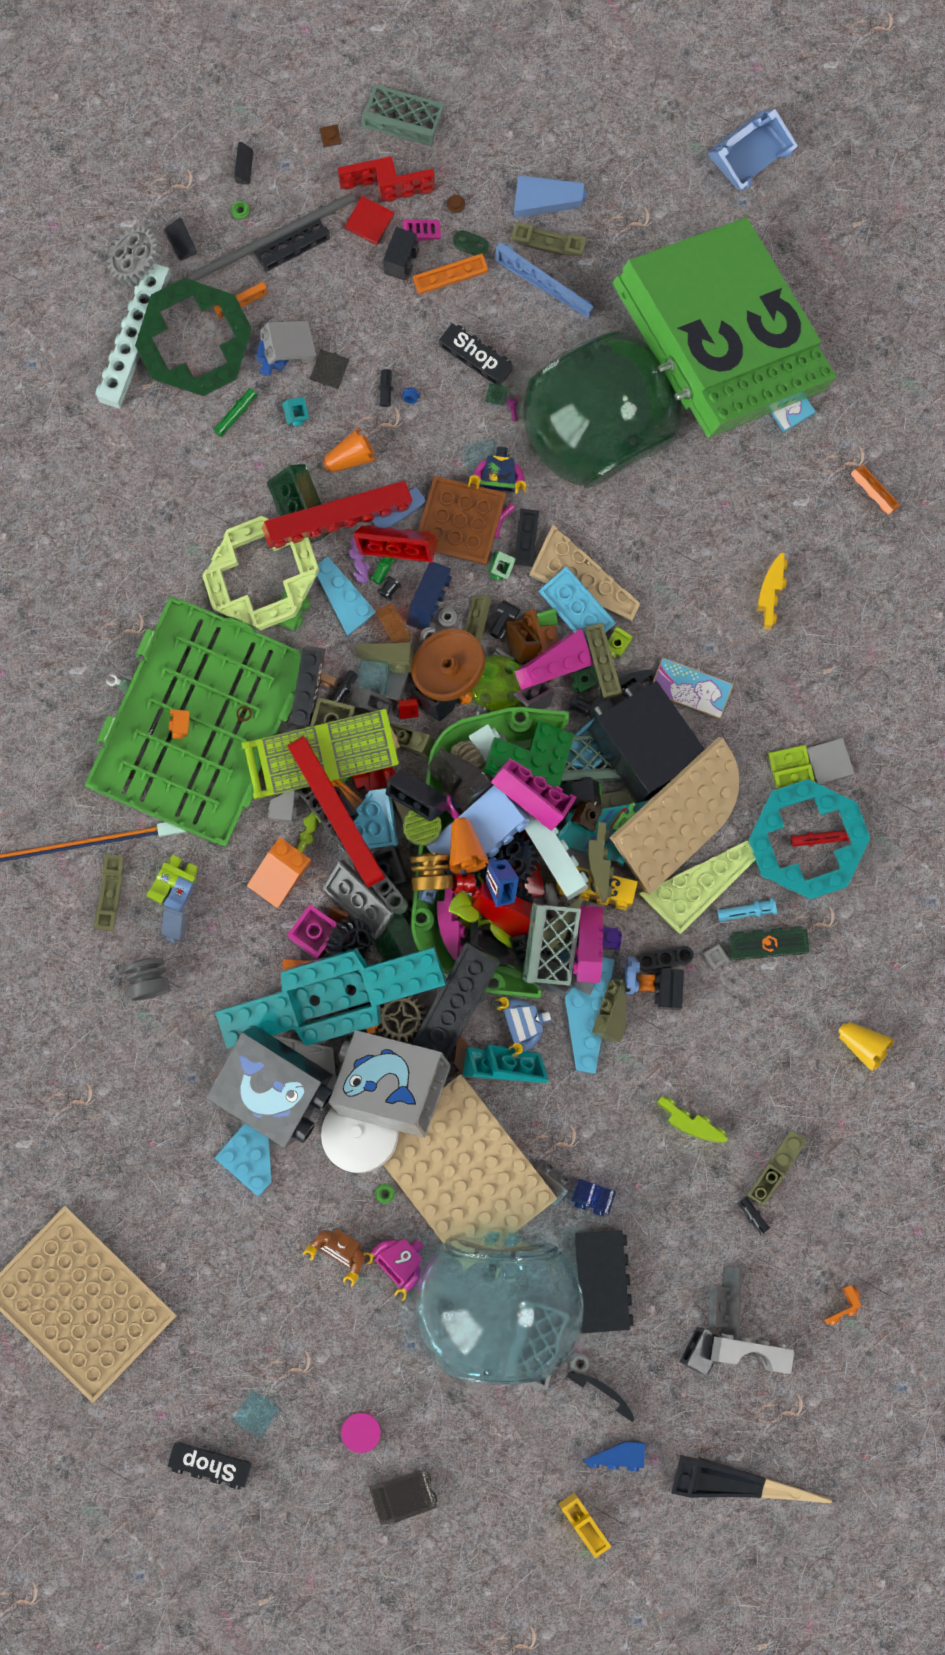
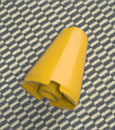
[838,1022,894,1072]

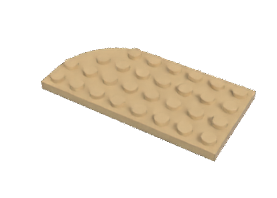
[610,737,739,895]

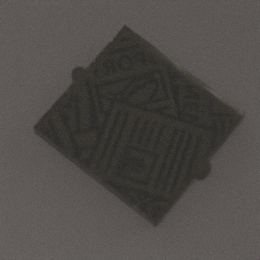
[310,349,350,389]

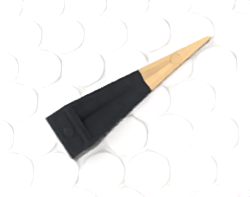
[671,1455,832,1503]

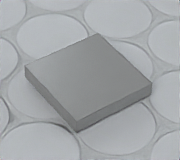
[807,738,854,785]

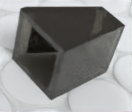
[369,1468,438,1525]

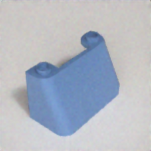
[707,109,798,191]

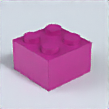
[287,904,336,960]

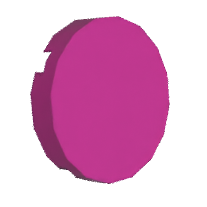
[341,1413,381,1453]

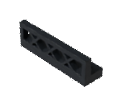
[255,219,330,273]

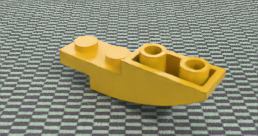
[757,553,788,630]

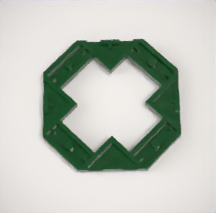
[135,278,252,396]

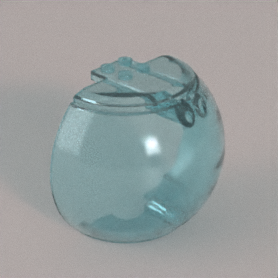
[416,1231,584,1385]

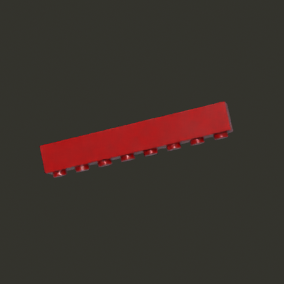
[262,480,413,549]

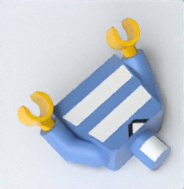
[496,997,552,1057]

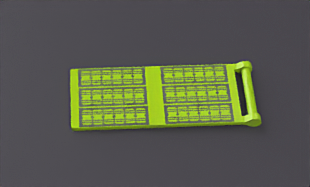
[242,709,399,800]

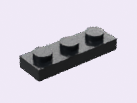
[514,508,539,567]

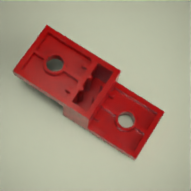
[338,156,435,202]

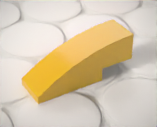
[558,1493,611,1558]

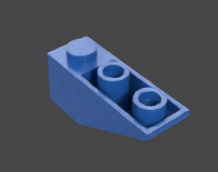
[583,1441,645,1471]

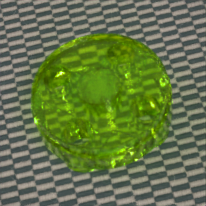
[471,655,521,711]

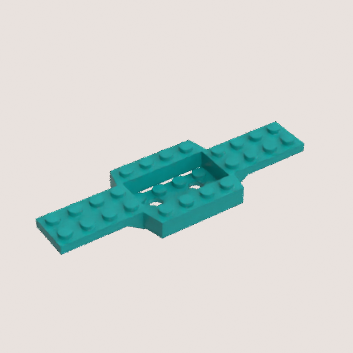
[215,947,447,1048]

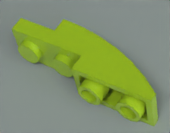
[656,1096,728,1143]

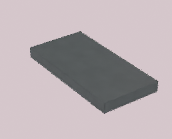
[322,860,395,940]

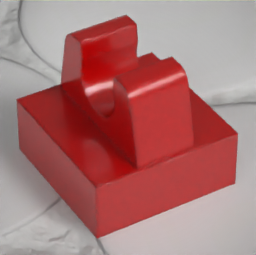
[398,696,419,719]

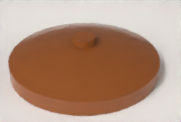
[411,629,486,701]

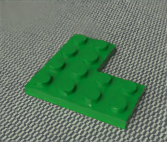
[483,720,574,787]

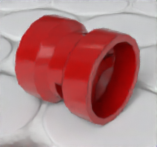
[451,873,476,893]

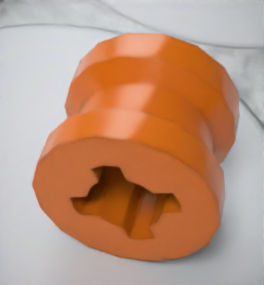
[636,974,656,992]

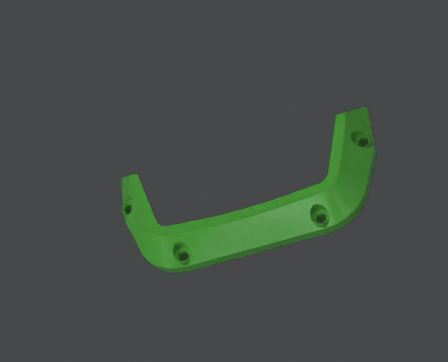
[411,707,569,999]

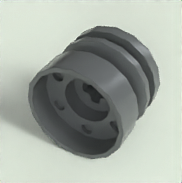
[124,958,171,1001]

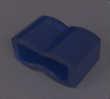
[571,1179,616,1217]

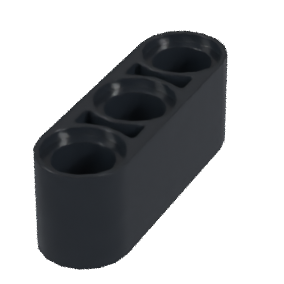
[638,946,694,972]

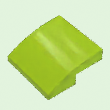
[768,744,815,789]

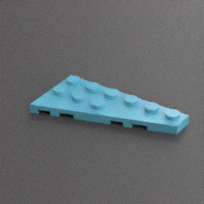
[558,950,615,1074]

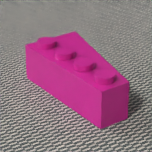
[491,759,577,831]

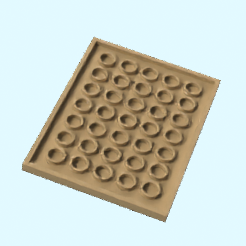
[384,1074,558,1272]
[0,1206,177,1403]

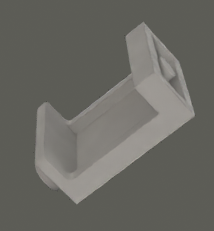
[260,321,316,364]

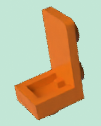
[823,1285,862,1325]

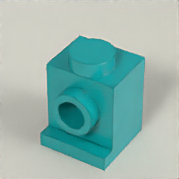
[282,397,309,427]

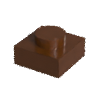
[320,124,341,148]

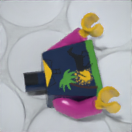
[468,447,526,494]

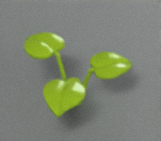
[448,871,513,949]

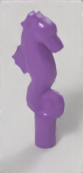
[349,537,370,584]

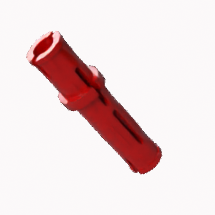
[790,830,850,847]

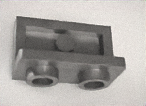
[535,1160,573,1207]

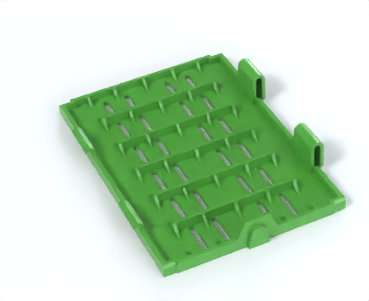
[84,596,302,847]

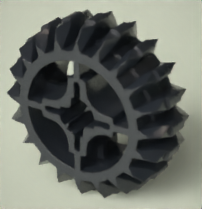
[324,917,374,959]

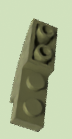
[587,822,614,903]
[747,1129,808,1207]

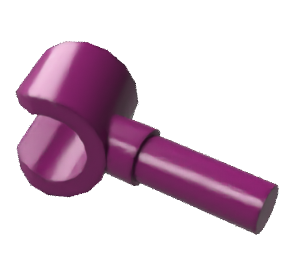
[507,394,518,422]

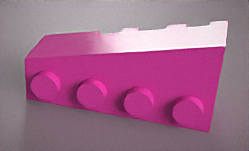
[515,628,594,690]
[573,906,603,983]

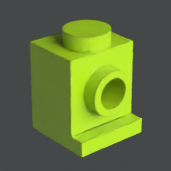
[608,627,633,660]

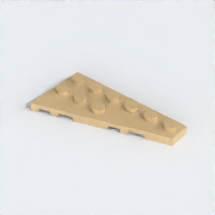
[529,525,641,622]

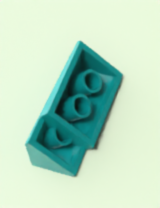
[462,1044,549,1084]

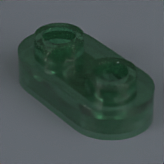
[453,230,489,256]

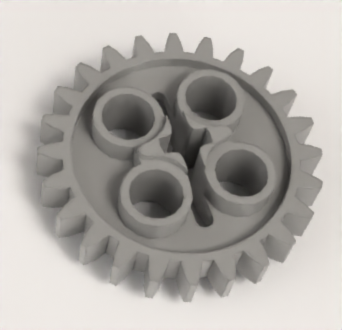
[107,226,162,284]

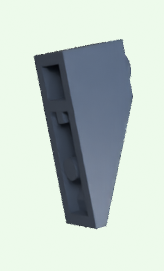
[162,907,189,944]

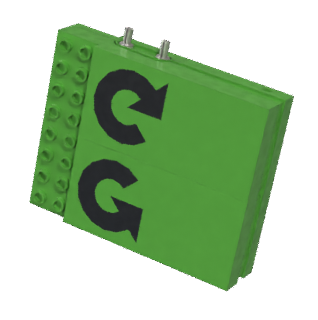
[612,217,837,439]

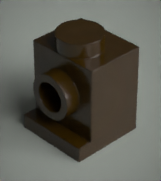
[571,799,603,831]

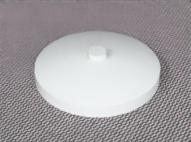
[321,1107,399,1173]

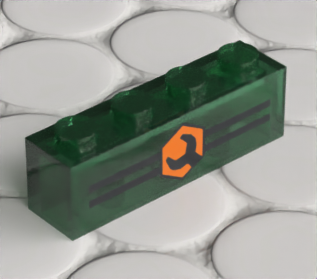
[728,926,810,961]

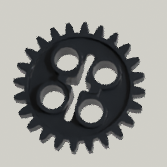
[479,833,539,888]

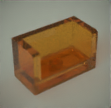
[376,603,411,643]

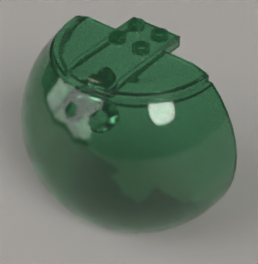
[523,331,682,488]

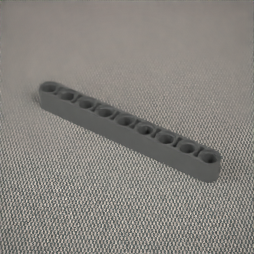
[298,786,408,914]

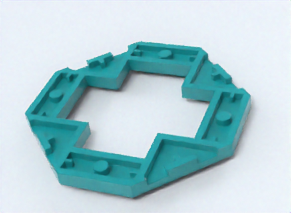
[748,779,871,900]

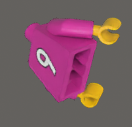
[364,1239,424,1301]

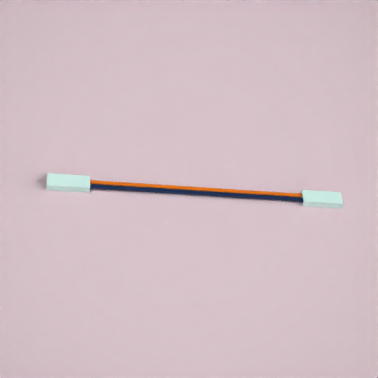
[0,823,186,862]

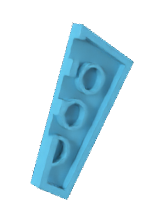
[317,556,377,637]

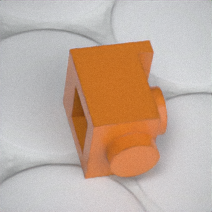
[169,709,190,739]

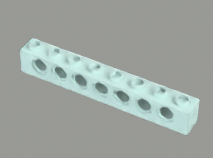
[96,264,171,409]

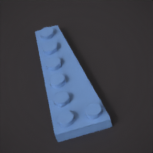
[495,242,594,319]

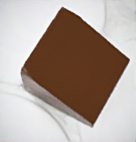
[328,906,349,923]

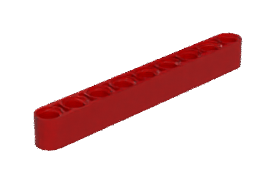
[287,735,385,888]

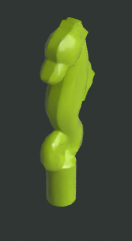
[296,812,322,853]

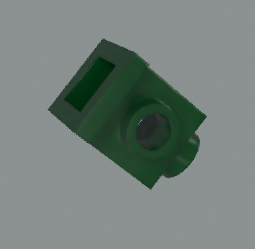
[570,665,600,695]

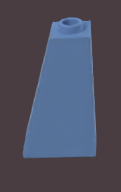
[514,176,587,218]

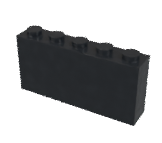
[575,1230,634,1333]

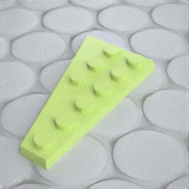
[639,841,755,935]

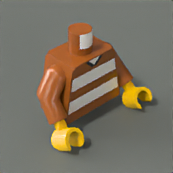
[303,1228,365,1287]

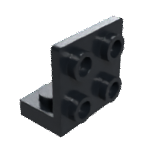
[468,920,507,966]

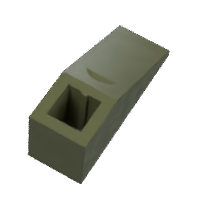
[390,723,436,759]
[592,979,627,1043]

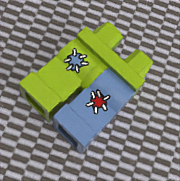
[146,855,198,912]

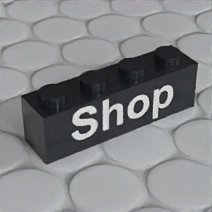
[439,323,513,388]
[290,645,326,727]
[168,1442,252,1490]

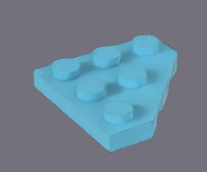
[342,788,399,852]
[215,1123,272,1197]

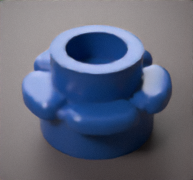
[402,387,420,404]

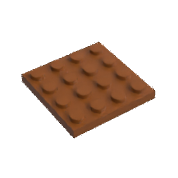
[418,476,507,566]

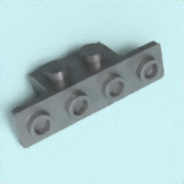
[525,950,595,998]
[709,1267,742,1341]

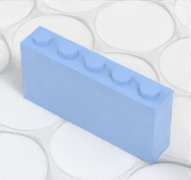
[426,785,531,876]

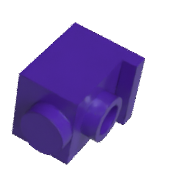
[602,927,622,951]

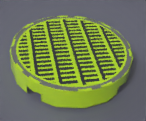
[403,811,442,846]

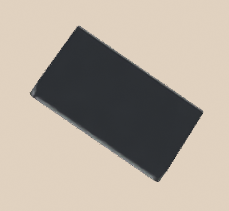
[234,142,253,185]
[165,218,197,261]

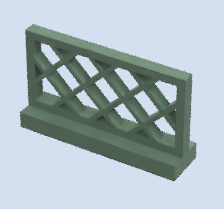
[362,84,445,146]
[561,736,622,784]
[522,902,581,986]

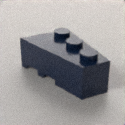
[406,562,453,630]

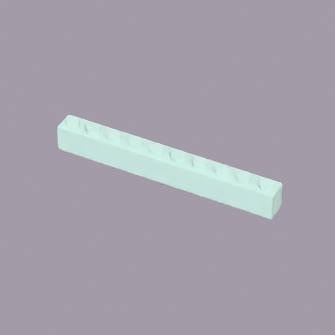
[469,724,589,900]

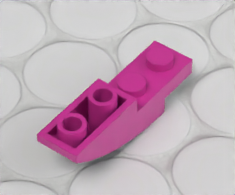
[437,889,466,961]

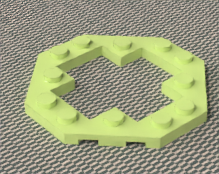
[203,516,320,630]

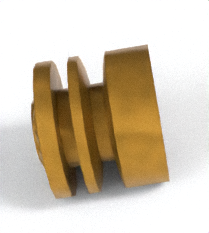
[410,853,454,891]

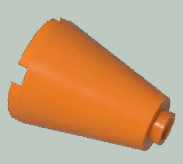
[323,427,377,473]
[449,817,489,874]

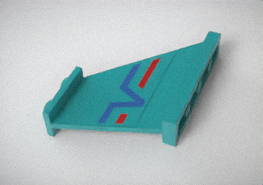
[556,801,649,867]

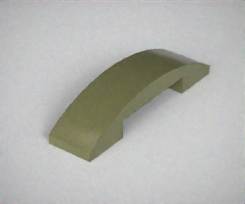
[511,222,587,256]
[94,854,124,931]

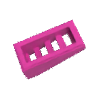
[403,220,441,241]

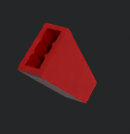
[471,881,532,944]

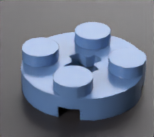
[624,956,640,995]

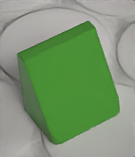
[537,608,558,627]

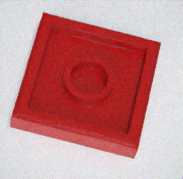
[344,196,395,245]

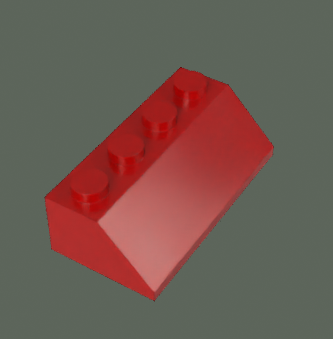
[354,525,437,563]

